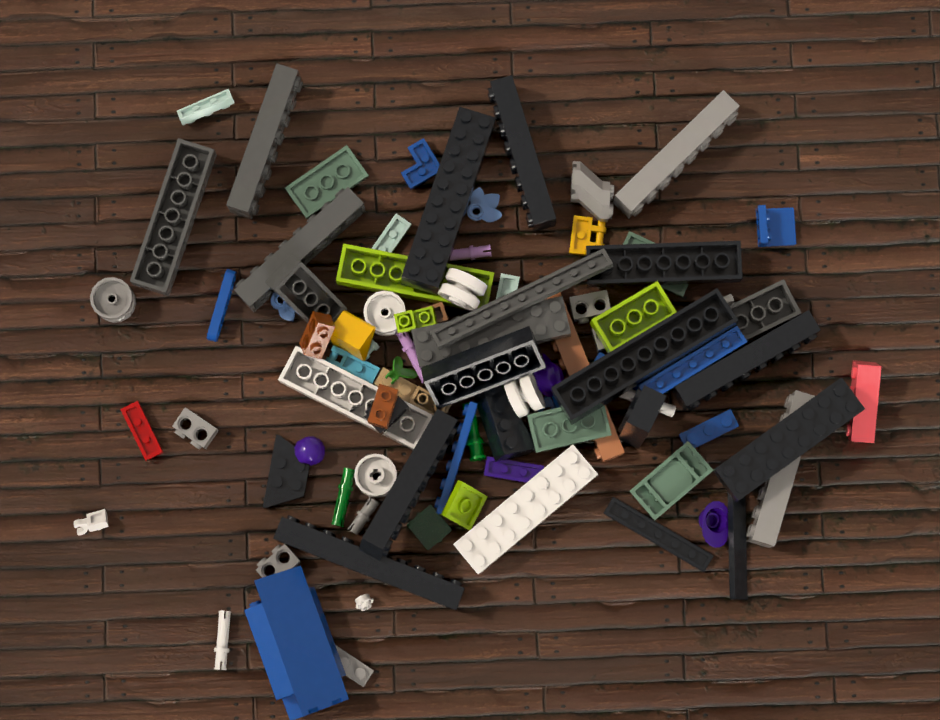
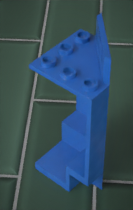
[244,566,349,720]

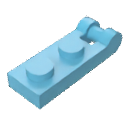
[325,345,380,384]

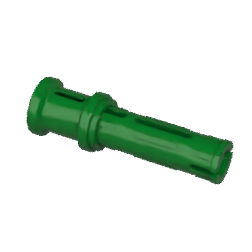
[462,402,486,462]

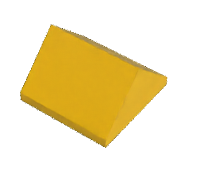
[330,310,376,361]

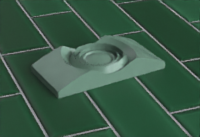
[629,441,713,521]

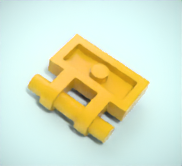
[569,215,607,256]

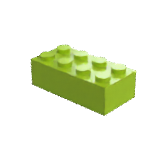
[590,281,676,353]

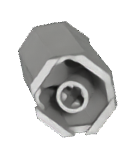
[571,161,614,222]

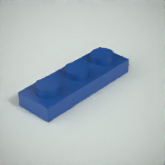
[678,409,739,448]

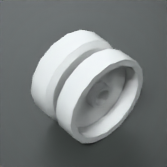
[438,268,487,311]
[363,291,406,336]
[504,373,545,418]
[354,454,398,498]

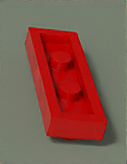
[120,401,164,461]

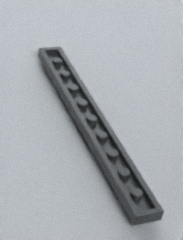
[430,248,613,350]

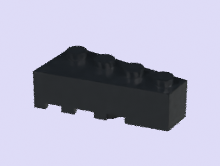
[474,385,535,462]

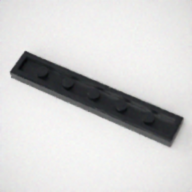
[727,491,748,600]
[603,497,714,573]

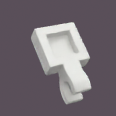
[74,509,109,535]

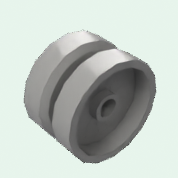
[90,277,136,323]

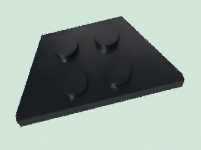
[263,434,310,508]

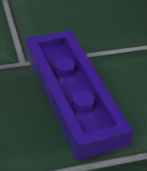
[484,456,544,483]

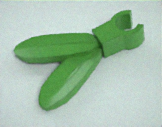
[385,356,418,384]

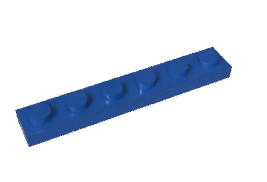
[638,326,747,394]
[434,401,479,514]

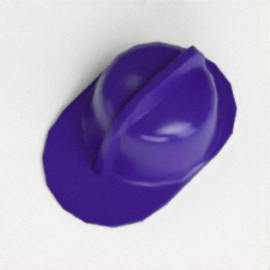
[533,353,564,397]
[699,501,728,548]

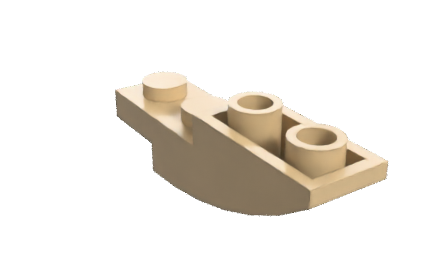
[374,367,452,415]

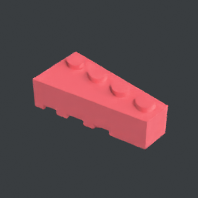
[846,360,882,443]

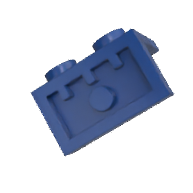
[755,205,796,247]

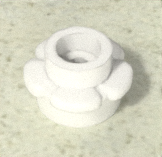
[355,594,374,611]

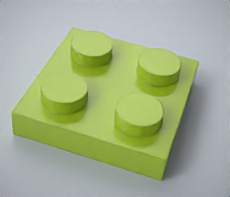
[441,480,488,531]

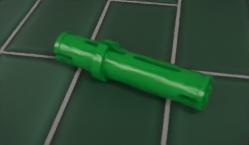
[331,468,355,527]

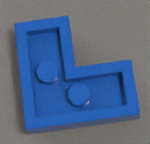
[401,138,440,190]

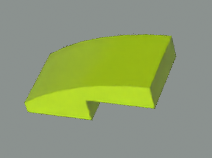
[394,306,438,333]

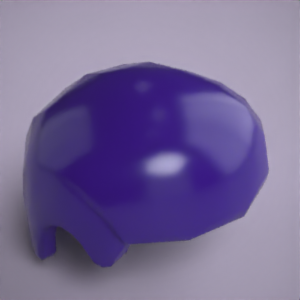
[294,436,325,466]

